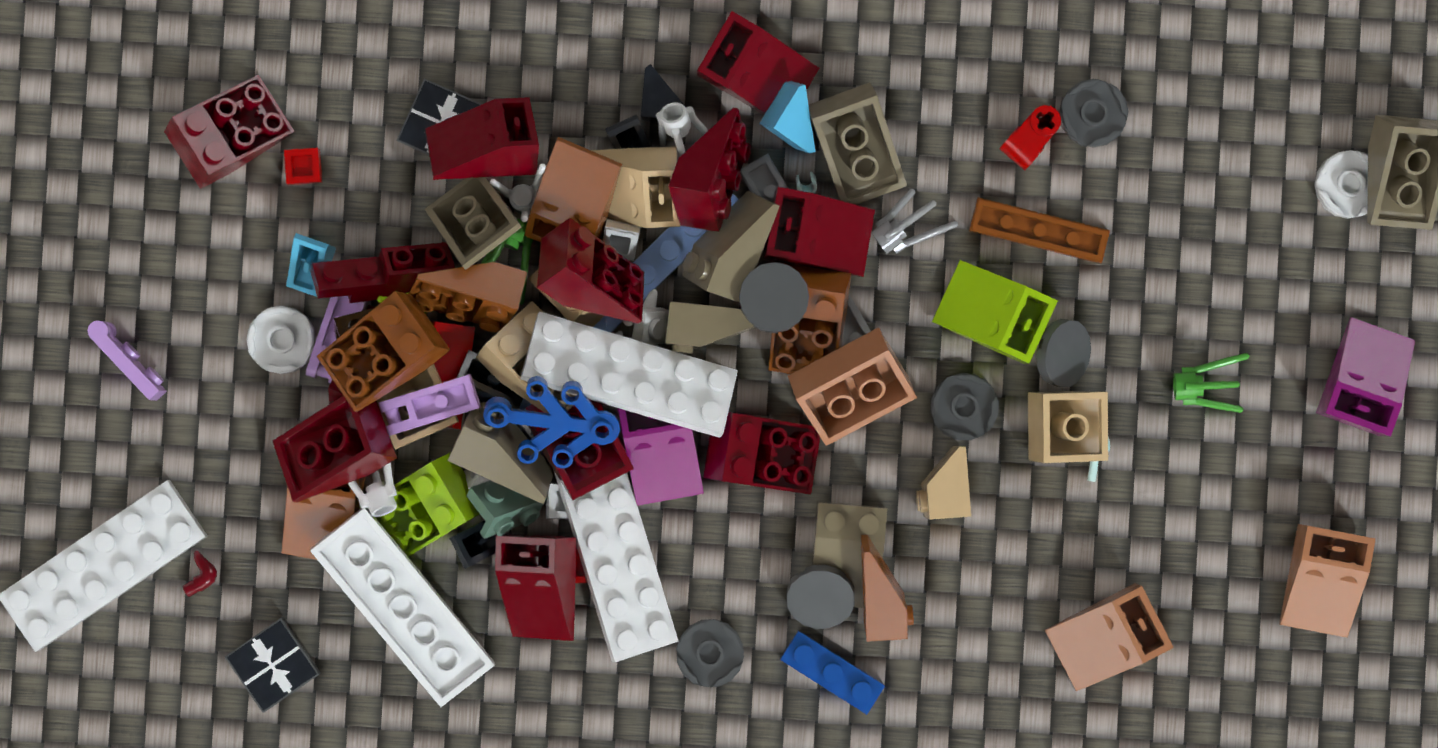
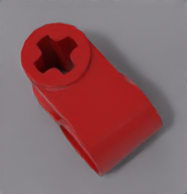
[999,105,1061,171]

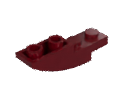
[310,242,455,303]

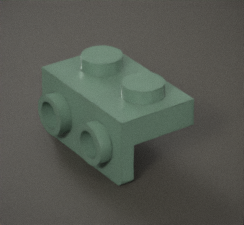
[467,480,546,539]

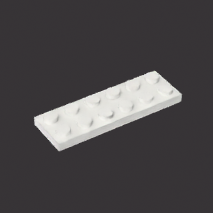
[520,311,738,438]
[554,471,678,663]
[0,480,208,652]
[310,508,495,707]

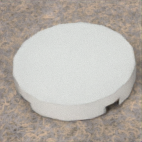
[1314,150,1368,219]
[246,306,316,374]

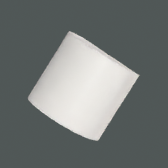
[603,219,641,261]

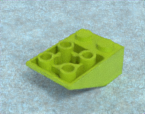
[932,260,1058,364]
[360,452,480,557]

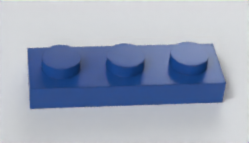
[780,630,885,715]

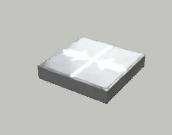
[396,79,482,155]
[225,617,321,713]

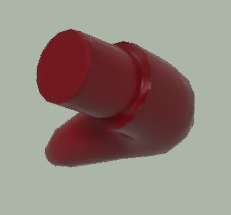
[182,551,217,597]

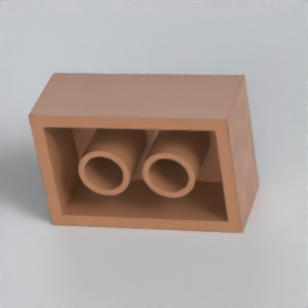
[788,327,917,446]

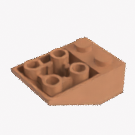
[1279,524,1376,638]
[1044,583,1174,691]

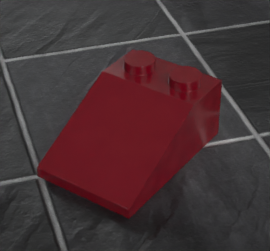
[272,395,397,502]
[524,399,634,501]

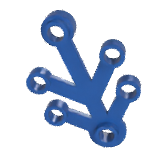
[483,376,620,468]

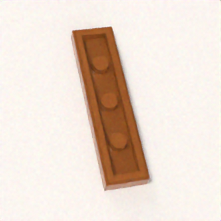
[969,197,1110,264]

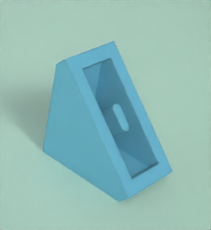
[759,81,816,153]
[286,233,336,297]

